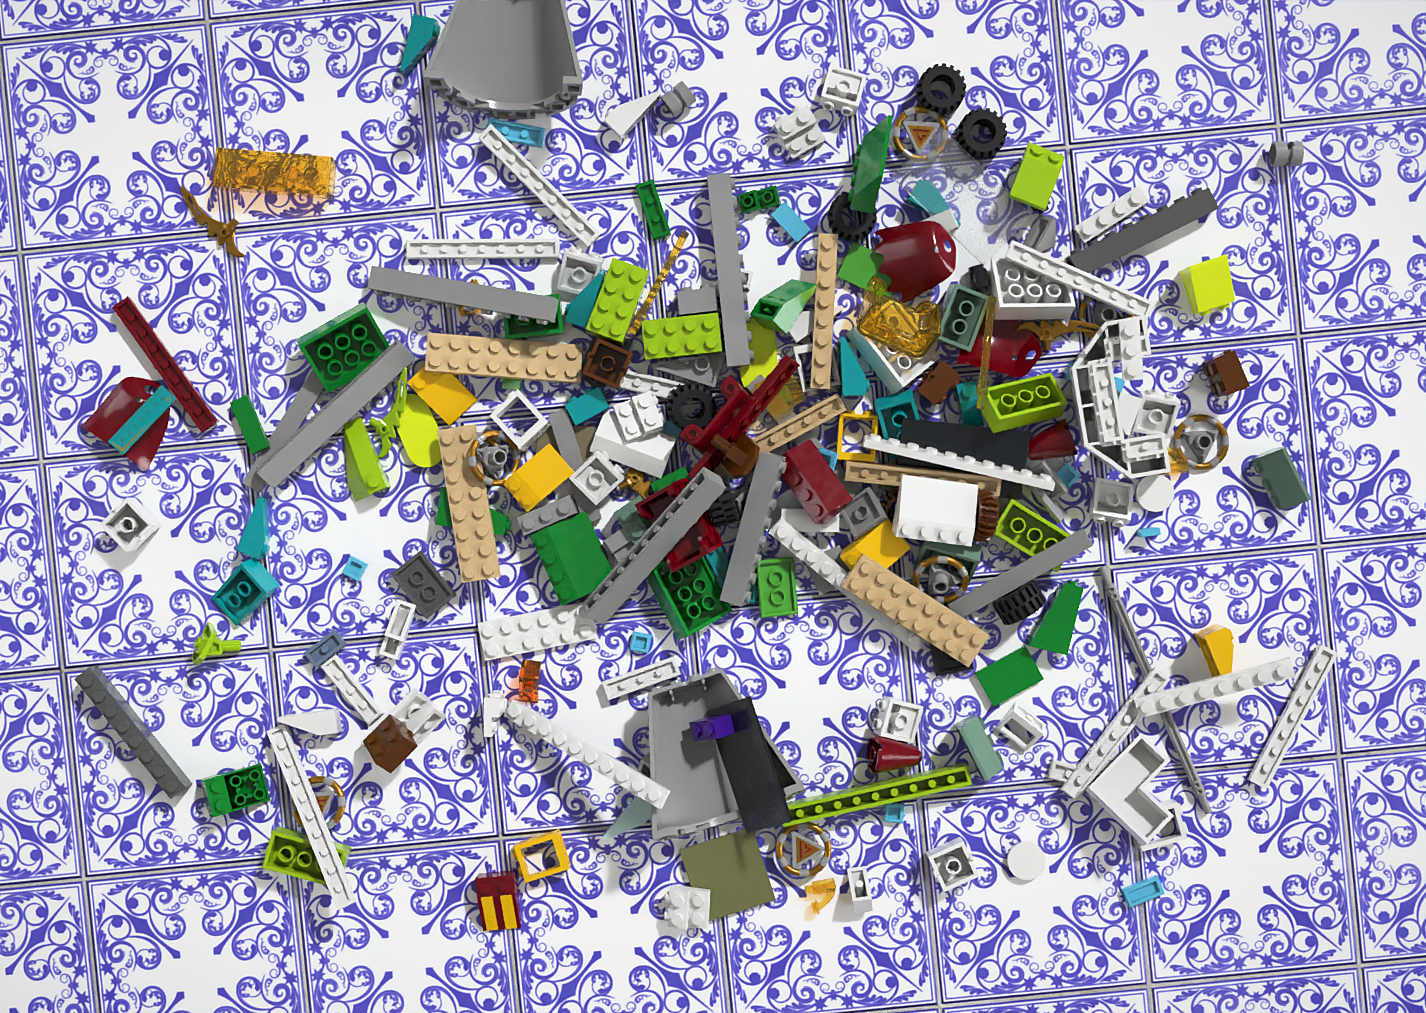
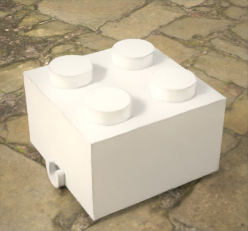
[99,498,161,552]
[926,837,979,892]

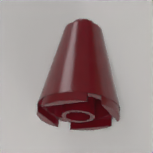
[1027,418,1078,461]
[866,735,922,774]

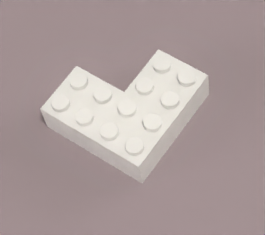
[1085,733,1174,846]

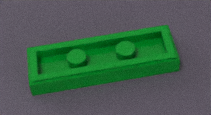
[635,179,671,241]
[230,395,271,455]

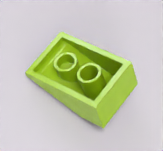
[1008,142,1065,211]

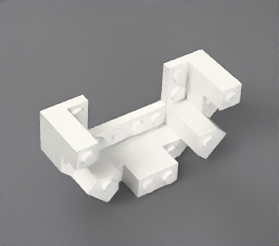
[1069,315,1171,478]

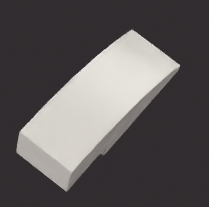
[379,599,416,661]

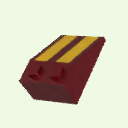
[475,870,522,931]

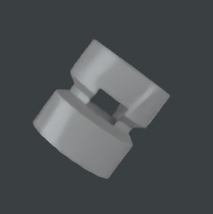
[660,81,696,117]
[1269,141,1304,167]

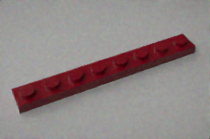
[112,296,219,432]
[688,354,800,479]

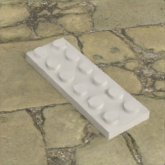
[478,602,598,661]

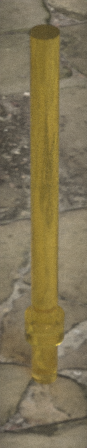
[629,230,689,335]
[976,296,996,410]

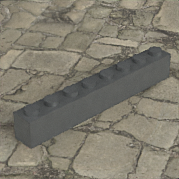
[1066,187,1219,273]
[74,665,193,799]

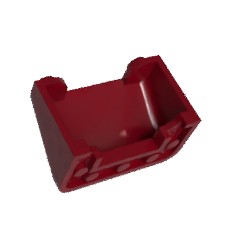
[679,375,751,455]
[635,478,722,573]

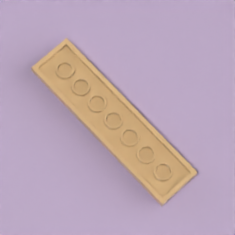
[425,333,583,384]
[437,424,501,583]
[841,553,990,667]

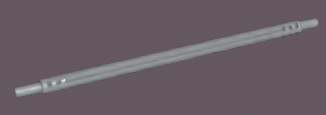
[1098,566,1212,814]

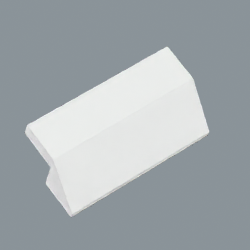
[590,410,677,478]
[360,688,446,749]

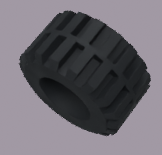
[916,63,967,117]
[956,108,1007,161]
[828,191,877,242]
[666,381,717,431]
[708,475,739,528]
[992,580,1046,625]

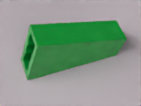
[435,487,512,535]
[1027,580,1084,655]

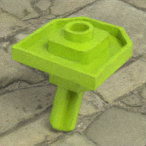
[192,622,241,666]

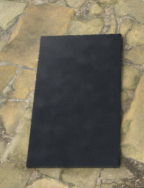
[896,418,1031,500]
[706,696,793,833]

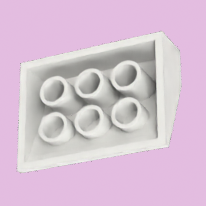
[990,258,1076,320]
[846,297,940,394]
[891,474,978,546]

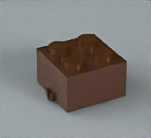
[582,338,634,391]
[1202,349,1250,397]
[914,360,961,405]
[363,714,418,774]

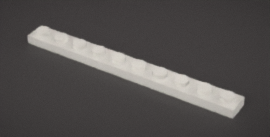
[863,434,1055,491]
[769,517,926,653]
[504,699,670,809]
[267,723,357,910]

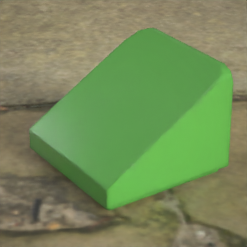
[502,378,522,391]

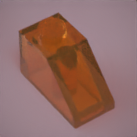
[519,659,542,703]

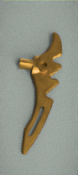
[180,186,244,258]
[1016,319,1100,350]
[618,467,653,524]

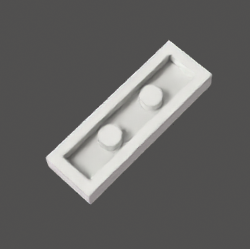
[1118,319,1144,381]

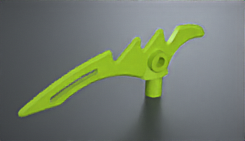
[369,367,407,458]

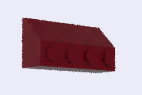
[781,440,853,524]

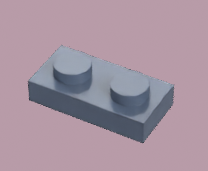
[304,629,347,668]

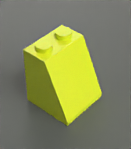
[1179,254,1235,316]

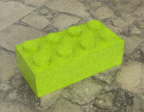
[586,258,649,347]
[641,313,722,361]
[977,373,1068,433]
[994,499,1070,572]
[262,826,352,886]

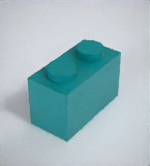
[565,386,610,426]

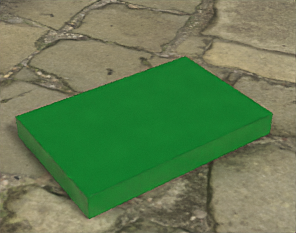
[974,645,1044,707]

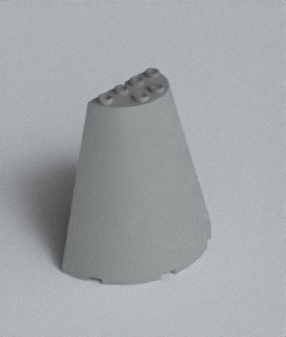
[424,0,583,120]
[648,667,805,841]

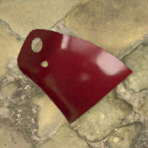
[955,304,1042,378]
[81,376,170,471]

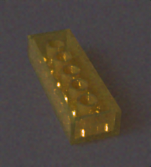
[213,147,337,199]

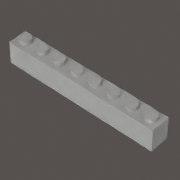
[720,451,787,607]

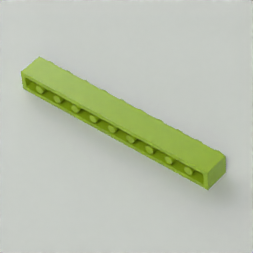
[783,762,972,827]

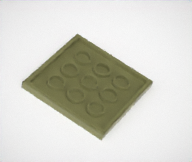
[679,828,776,921]

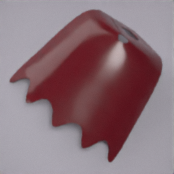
[873,221,956,305]

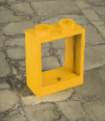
[836,410,878,462]
[512,829,571,883]

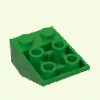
[749,279,817,334]
[200,763,270,817]

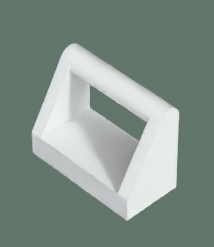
[995,701,1046,752]

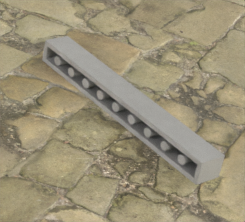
[707,173,754,369]
[367,266,559,325]
[256,339,416,489]
[582,467,726,625]

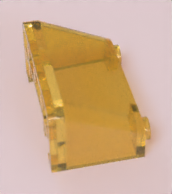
[857,275,941,358]

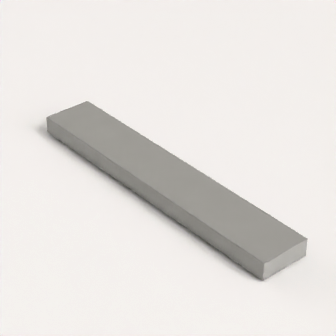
[548,409,602,522]

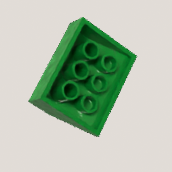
[848,115,893,214]
[296,302,390,393]
[530,511,612,606]
[646,556,733,640]

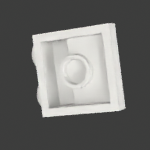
[819,65,867,116]
[773,104,826,160]
[556,247,604,294]
[1132,389,1181,439]
[613,391,665,442]
[569,449,625,505]
[1089,477,1134,527]
[484,690,508,737]
[872,696,923,743]
[664,885,710,929]

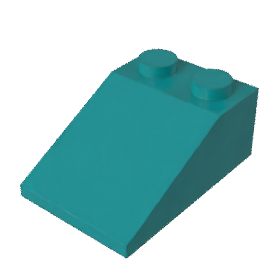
[838,337,870,398]
[874,389,920,459]
[211,557,280,626]

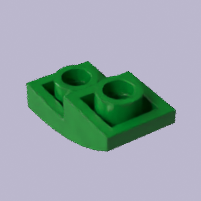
[737,185,781,214]

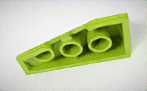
[343,416,391,502]

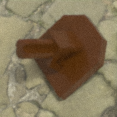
[710,432,760,479]

